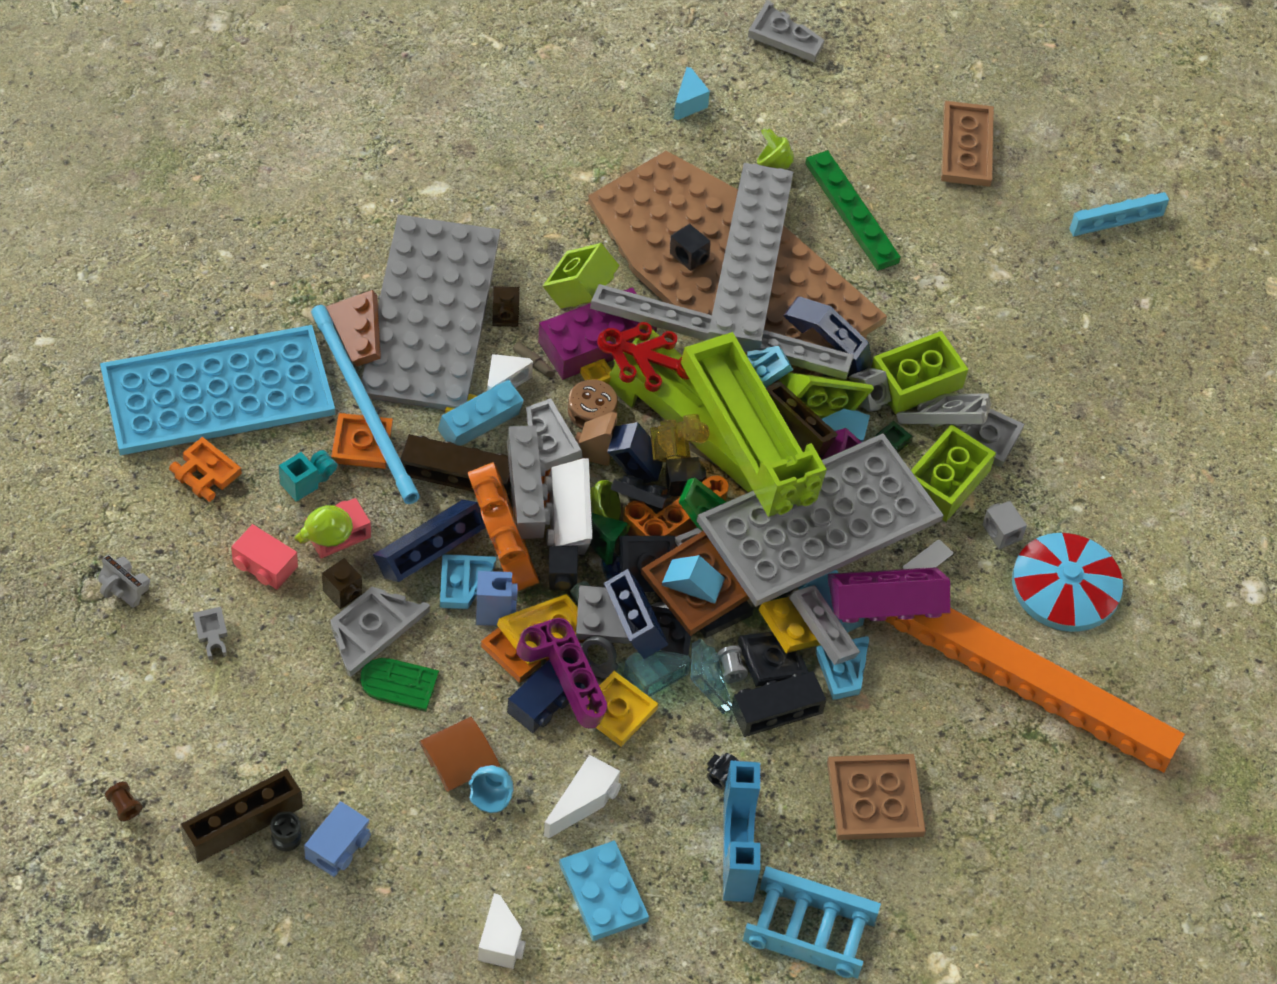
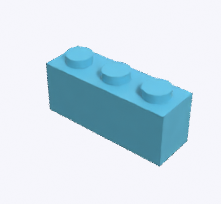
[438,379,524,446]

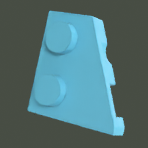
[747,346,793,388]
[440,554,496,609]
[815,636,869,700]

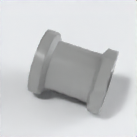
[717,645,748,683]

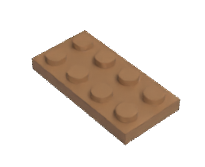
[941,101,994,187]

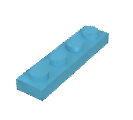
[1069,192,1169,237]

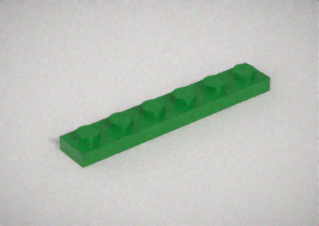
[805,150,901,271]

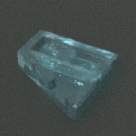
[691,639,732,714]

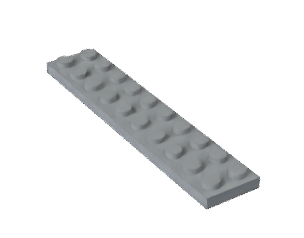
[707,163,793,349]

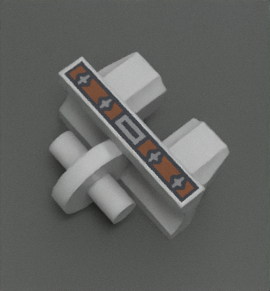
[98,555,150,608]

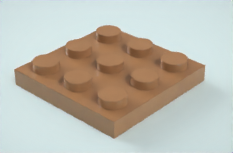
[827,754,926,840]

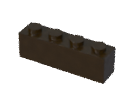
[400,434,511,494]
[180,769,303,863]

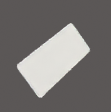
[903,540,953,569]

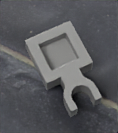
[193,607,228,660]

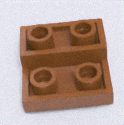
[419,716,501,792]

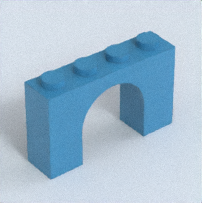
[723,761,760,902]

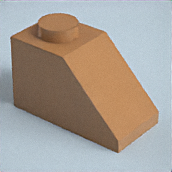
[575,412,618,466]

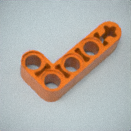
[623,475,729,537]

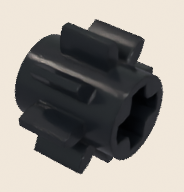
[706,753,739,789]

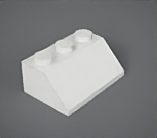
[544,458,592,555]

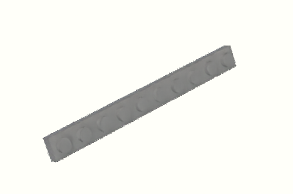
[590,284,854,380]

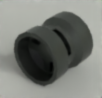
[270,812,301,852]

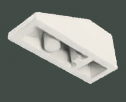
[544,755,621,838]

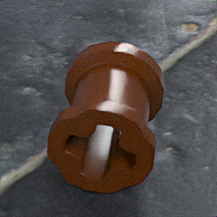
[105,781,143,822]

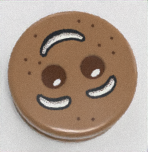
[568,379,618,429]

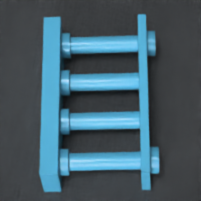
[743,866,881,979]

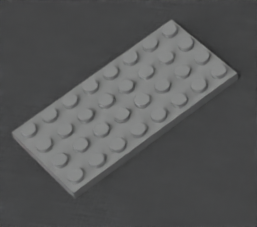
[361,214,500,410]
[697,434,944,607]

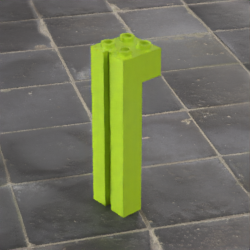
[609,330,753,493]
[681,332,827,517]

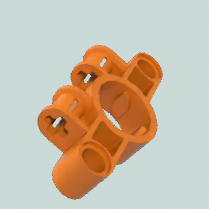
[468,462,539,592]

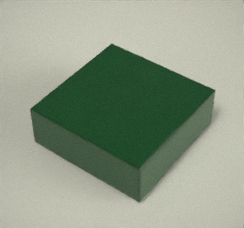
[875,420,913,453]

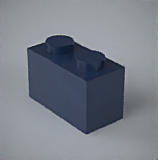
[607,422,665,483]

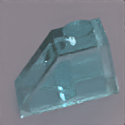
[623,650,691,697]

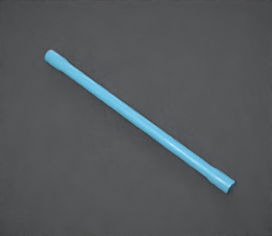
[311,305,420,504]

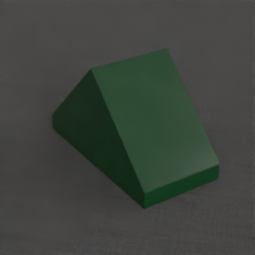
[589,513,628,565]

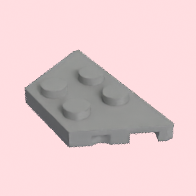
[897,394,991,427]
[330,587,430,677]

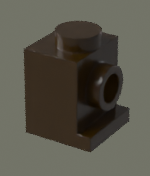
[492,286,520,327]

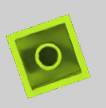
[542,243,620,309]

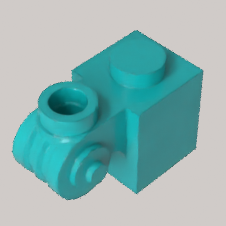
[279,450,338,502]

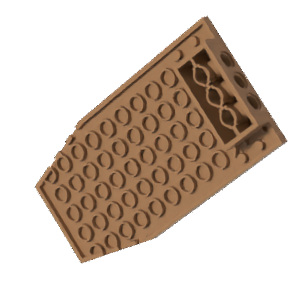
[588,151,887,387]

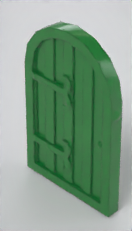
[360,658,439,712]

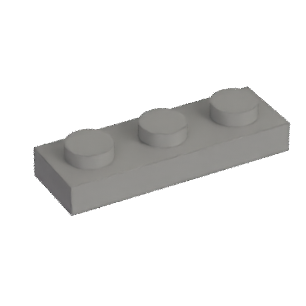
[789,585,860,665]

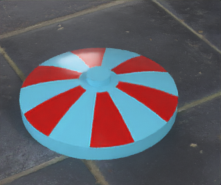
[1012,533,1123,632]

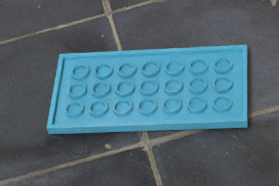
[100,325,335,456]

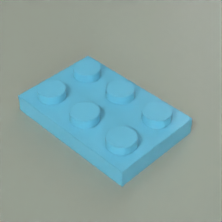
[559,840,649,941]

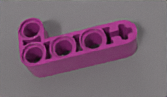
[516,618,607,729]

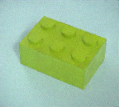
[871,331,969,414]
[911,424,996,522]

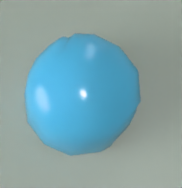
[469,765,514,813]

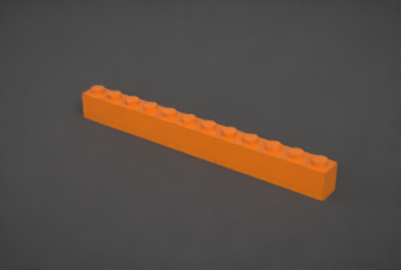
[884,607,1185,773]

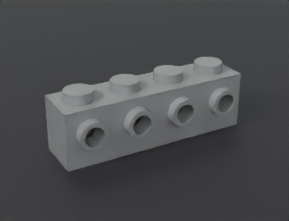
[507,425,550,539]

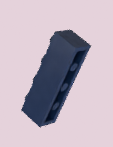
[373,499,486,582]

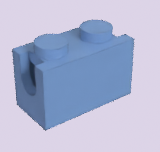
[476,571,517,626]
[304,801,371,877]

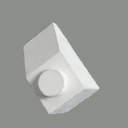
[478,894,526,969]

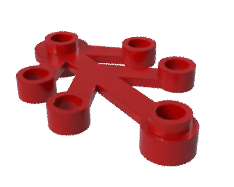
[597,322,689,392]

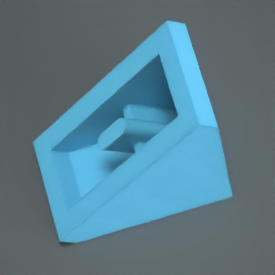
[674,67,710,120]
[662,555,725,604]

